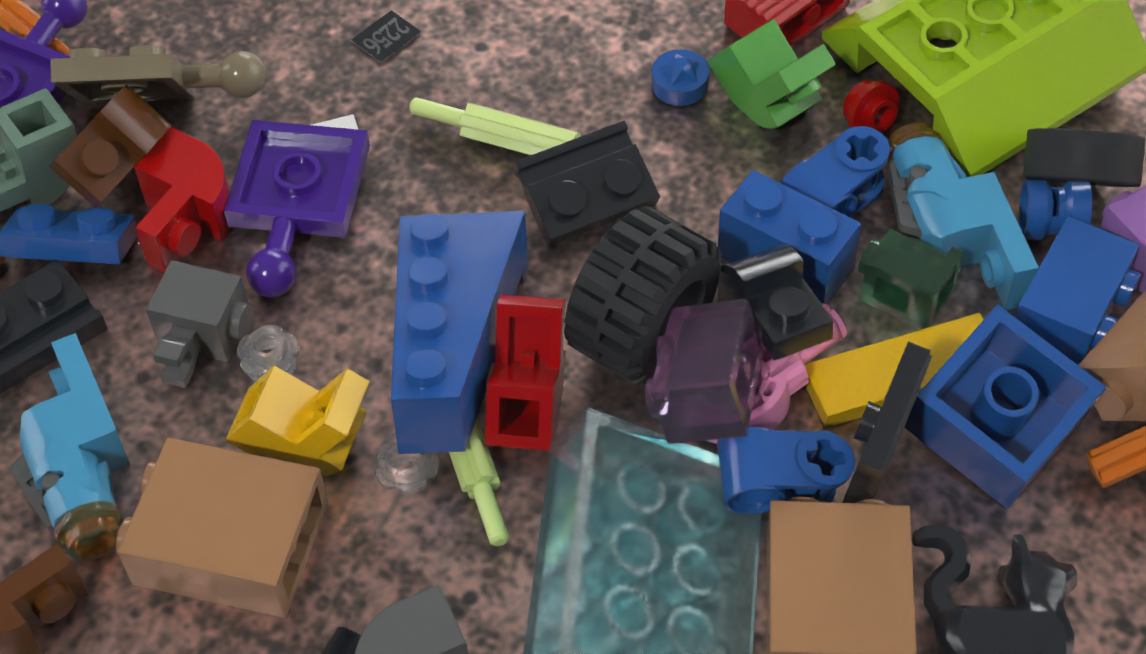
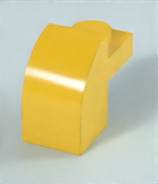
[225,365,370,476]

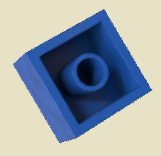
[904,304,1106,509]

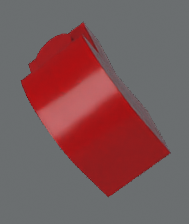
[134,127,231,273]
[485,294,566,451]

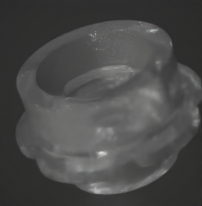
[237,325,300,381]
[374,433,440,494]

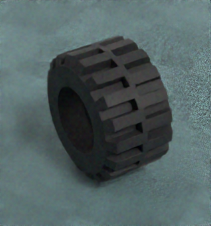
[564,206,722,386]

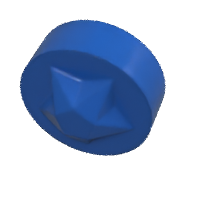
[652,49,709,106]

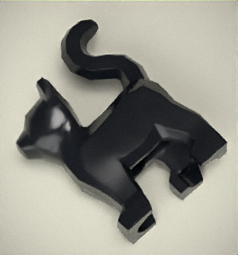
[911,524,1078,654]

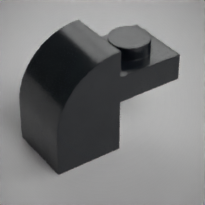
[717,244,834,361]

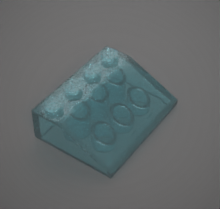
[523,407,761,654]

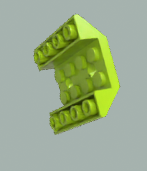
[822,0,1146,177]

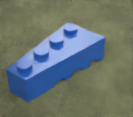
[391,211,529,454]

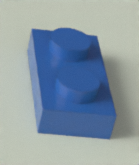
[0,204,138,264]

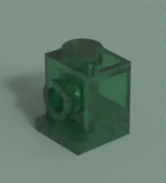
[858,229,964,330]

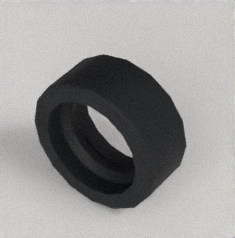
[1023,128,1146,187]

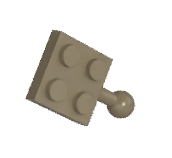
[50,45,266,103]

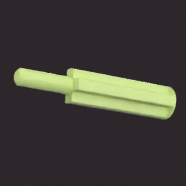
[409,97,581,155]
[449,417,509,547]

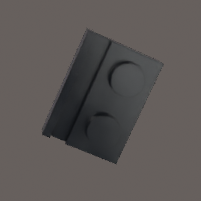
[513,120,660,247]
[0,260,108,394]

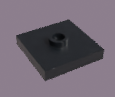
[842,341,932,503]

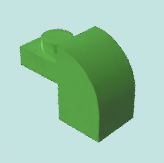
[707,19,836,129]

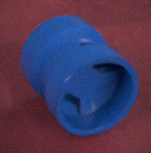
[1019,179,1092,241]

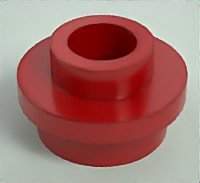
[843,80,899,133]

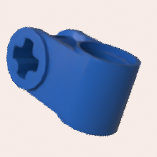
[781,126,890,218]
[717,427,855,515]

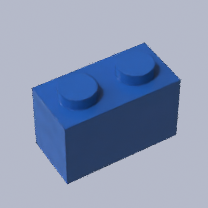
[718,170,861,305]
[1015,216,1142,365]

